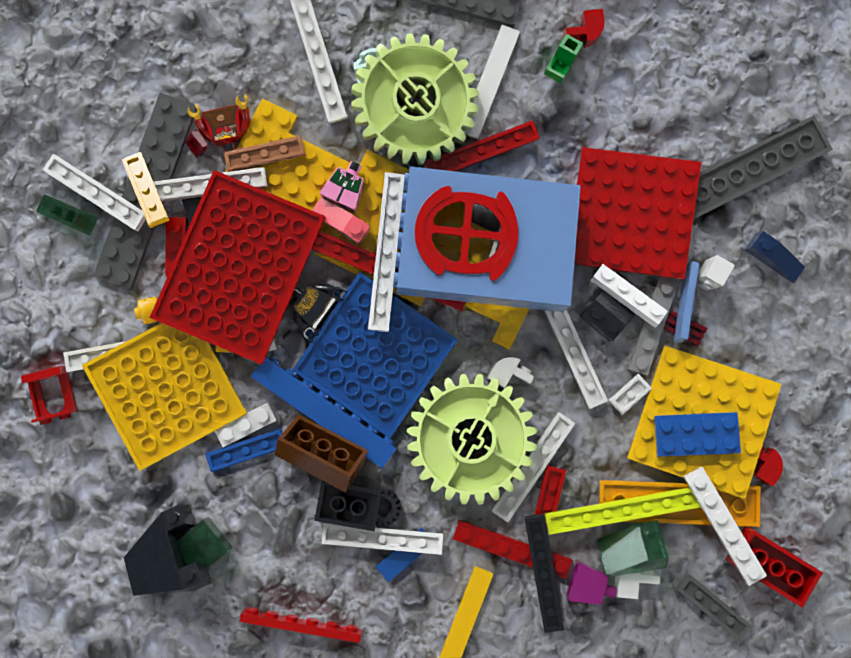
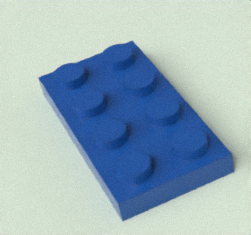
[654,412,741,456]

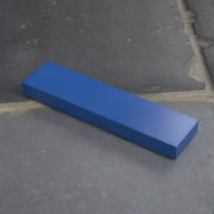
[205,428,283,472]

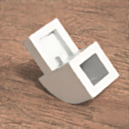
[487,357,534,388]
[614,562,660,599]

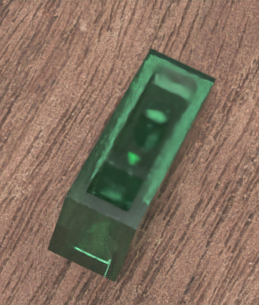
[36,194,98,236]

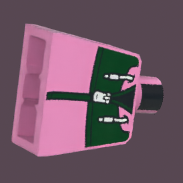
[320,161,364,213]

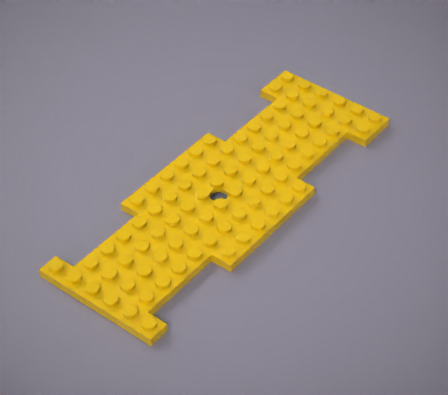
[225,98,529,350]

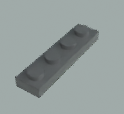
[675,573,752,642]

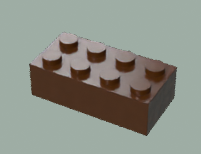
[275,414,369,492]

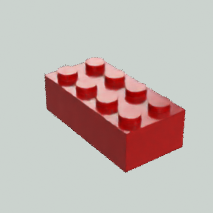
[725,526,823,608]

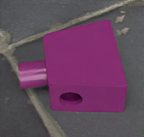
[566,559,617,605]

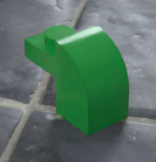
[544,34,583,84]

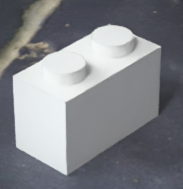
[697,255,735,291]

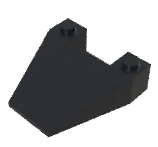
[123,504,212,596]

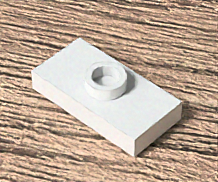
[608,374,652,415]

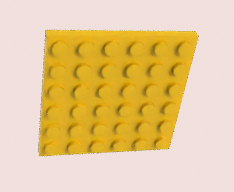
[82,323,248,471]
[627,345,782,499]

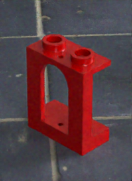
[21,366,78,425]

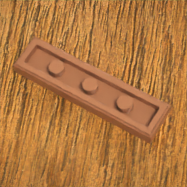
[223,135,306,172]

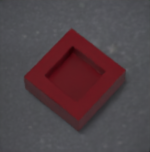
[185,129,209,158]

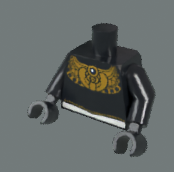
[292,284,347,342]

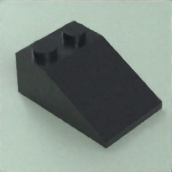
[579,272,640,342]
[314,480,382,532]

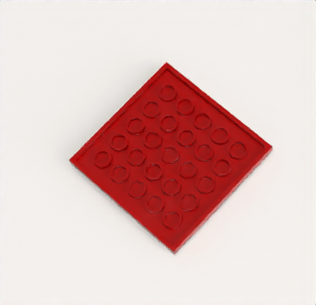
[574,147,702,280]

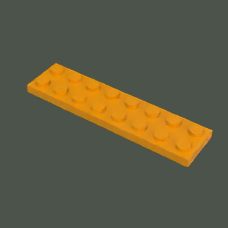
[598,480,761,527]

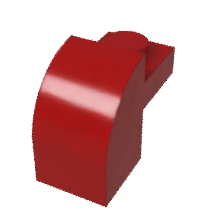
[563,9,605,48]
[753,446,783,487]

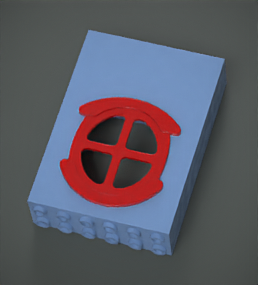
[393,167,580,312]

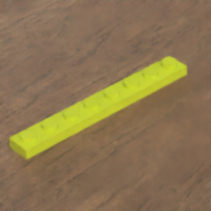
[544,487,701,535]

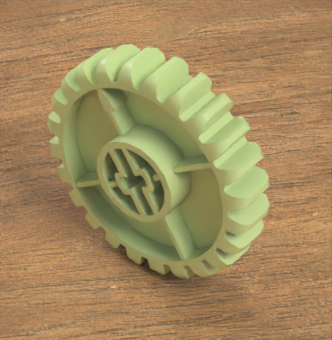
[351,34,479,165]
[407,374,537,505]

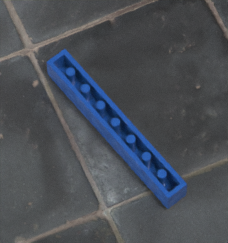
[251,356,397,469]

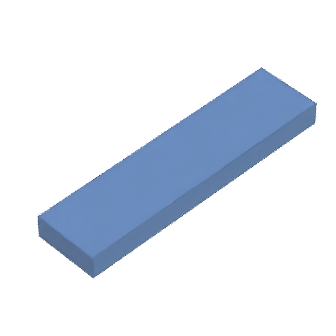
[674,261,699,343]

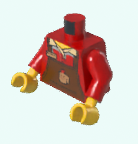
[187,94,251,152]

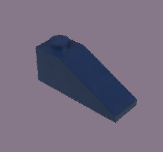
[745,231,805,283]

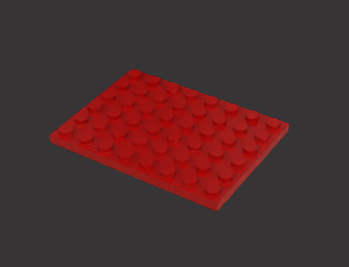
[149,170,325,365]

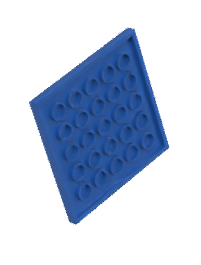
[292,272,458,438]

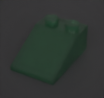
[177,516,233,568]
[597,520,669,577]

